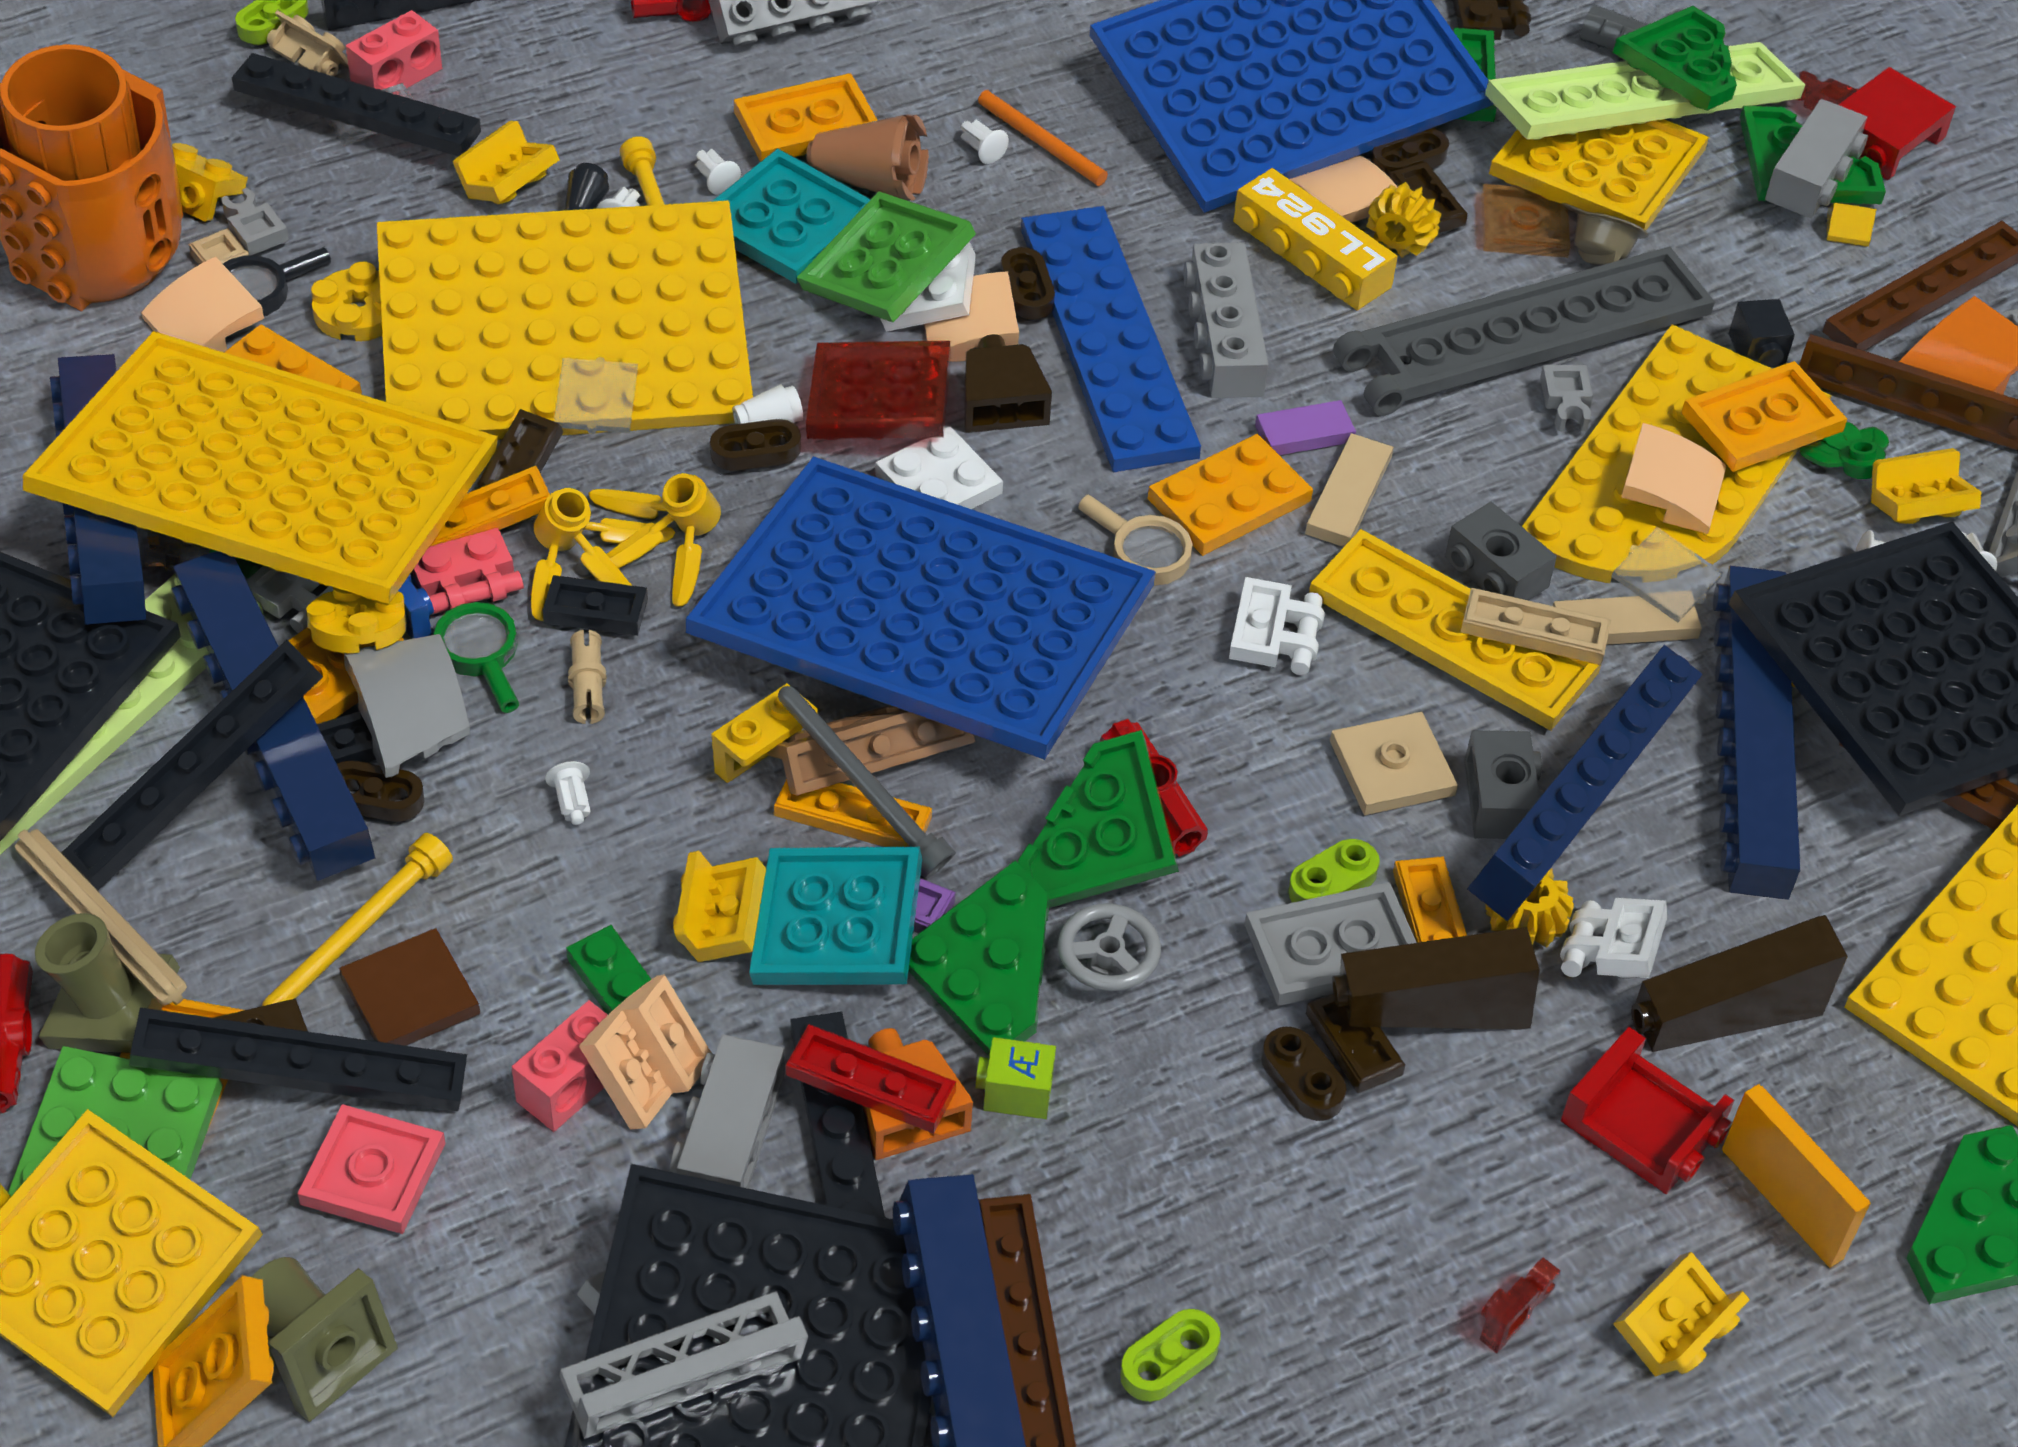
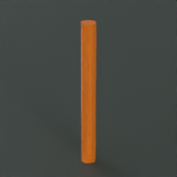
[978,90,1108,186]

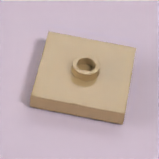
[1330,712,1458,816]

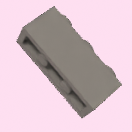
[1765,99,1868,219]
[670,1034,785,1189]

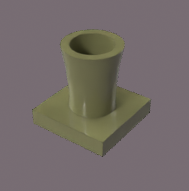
[35,913,180,1053]
[252,1257,398,1422]

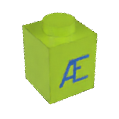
[975,1037,1056,1119]

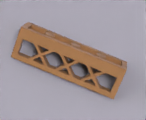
[768,705,975,795]

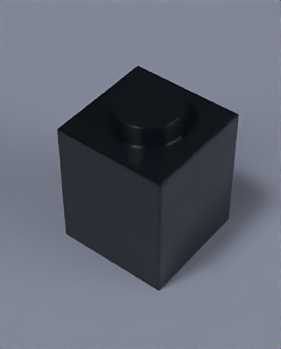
[1728,299,1795,368]

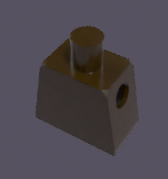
[964,334,1052,433]

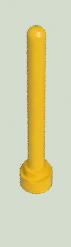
[619,136,664,205]
[262,833,453,1006]

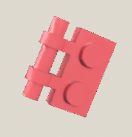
[412,528,524,615]

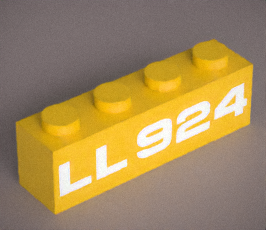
[1233,168,1398,311]

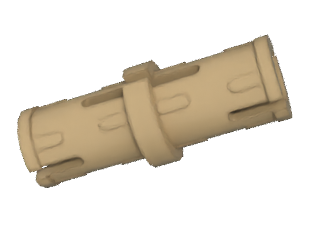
[568,630,607,724]

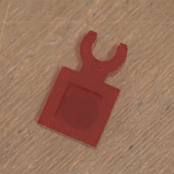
[1794,71,1858,111]
[1479,1257,1561,1353]

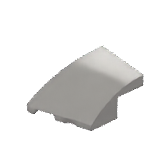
[344,634,470,778]

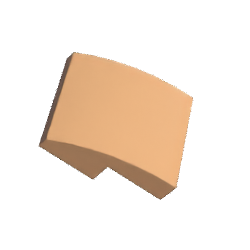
[1289,155,1397,223]
[141,256,264,352]
[924,271,1019,363]
[1621,423,1726,534]
[579,975,711,1130]

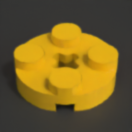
[311,262,382,341]
[306,587,406,653]

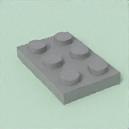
[1244,882,1417,1006]

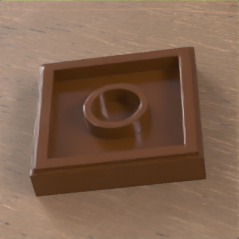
[339,928,480,1046]

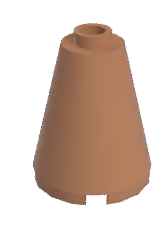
[807,114,929,201]

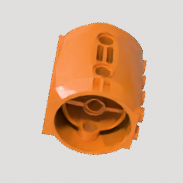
[0,44,183,312]

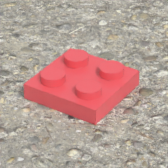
[297,1104,445,1234]

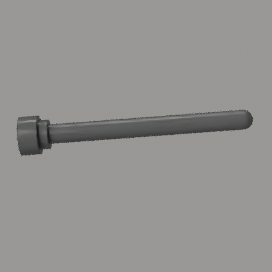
[778,686,956,879]

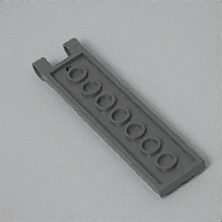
[1333,247,1715,416]

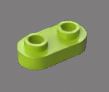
[235,0,309,45]
[1288,839,1380,903]
[1120,1309,1221,1402]

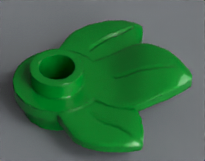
[1800,422,1889,479]

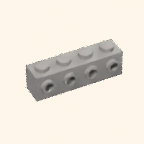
[708,0,882,47]
[1184,242,1268,398]

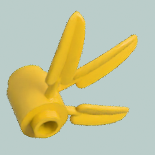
[588,473,721,607]
[531,488,676,621]

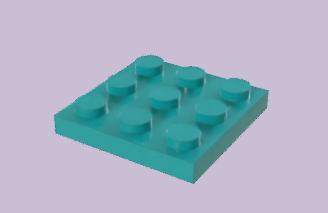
[711,148,871,284]
[749,847,923,985]

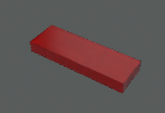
[786,1024,956,1134]

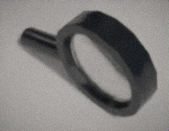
[223,247,331,317]

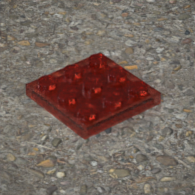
[805,340,951,440]

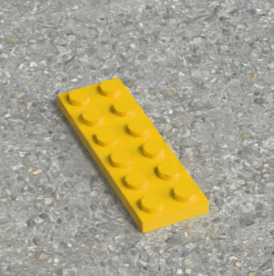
[1309,529,1601,731]

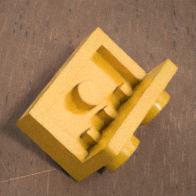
[453,121,560,204]
[172,143,248,222]
[1871,448,1981,524]
[711,683,818,783]
[673,851,766,962]
[1613,1251,1750,1376]

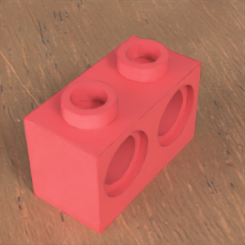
[345,10,442,94]
[511,1000,608,1132]

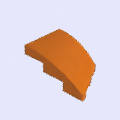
[1899,296,2018,394]

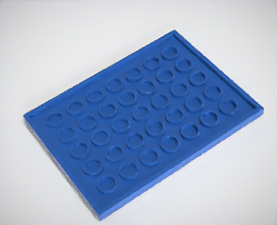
[1089,0,1494,213]
[686,456,1156,760]

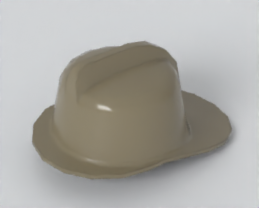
[1561,203,1648,266]

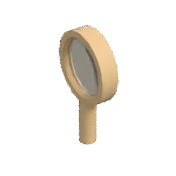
[1078,495,1193,586]

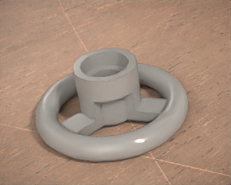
[1058,903,1161,991]

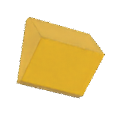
[1826,203,1877,247]

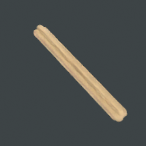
[15,829,187,1006]

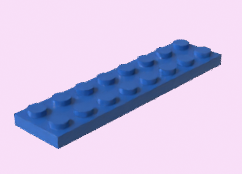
[1021,206,1201,472]

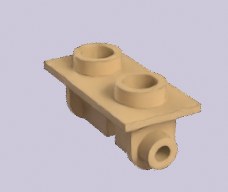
[267,10,349,77]

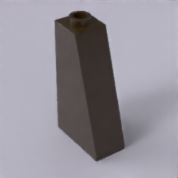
[1631,915,1848,1052]
[1332,927,1540,1030]

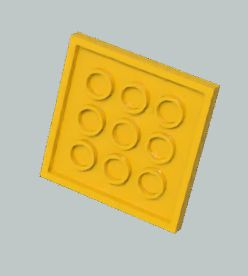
[1489,119,1709,230]
[0,1109,263,1417]

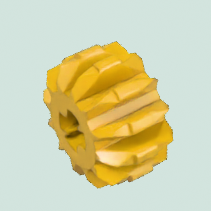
[1366,182,1442,258]
[1485,868,1574,948]

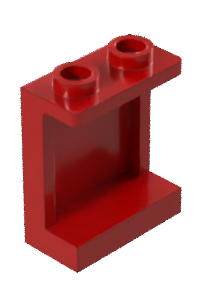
[1838,67,1956,180]
[1560,1027,1735,1194]

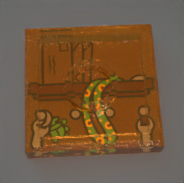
[1481,184,1570,258]

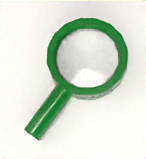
[434,602,519,713]

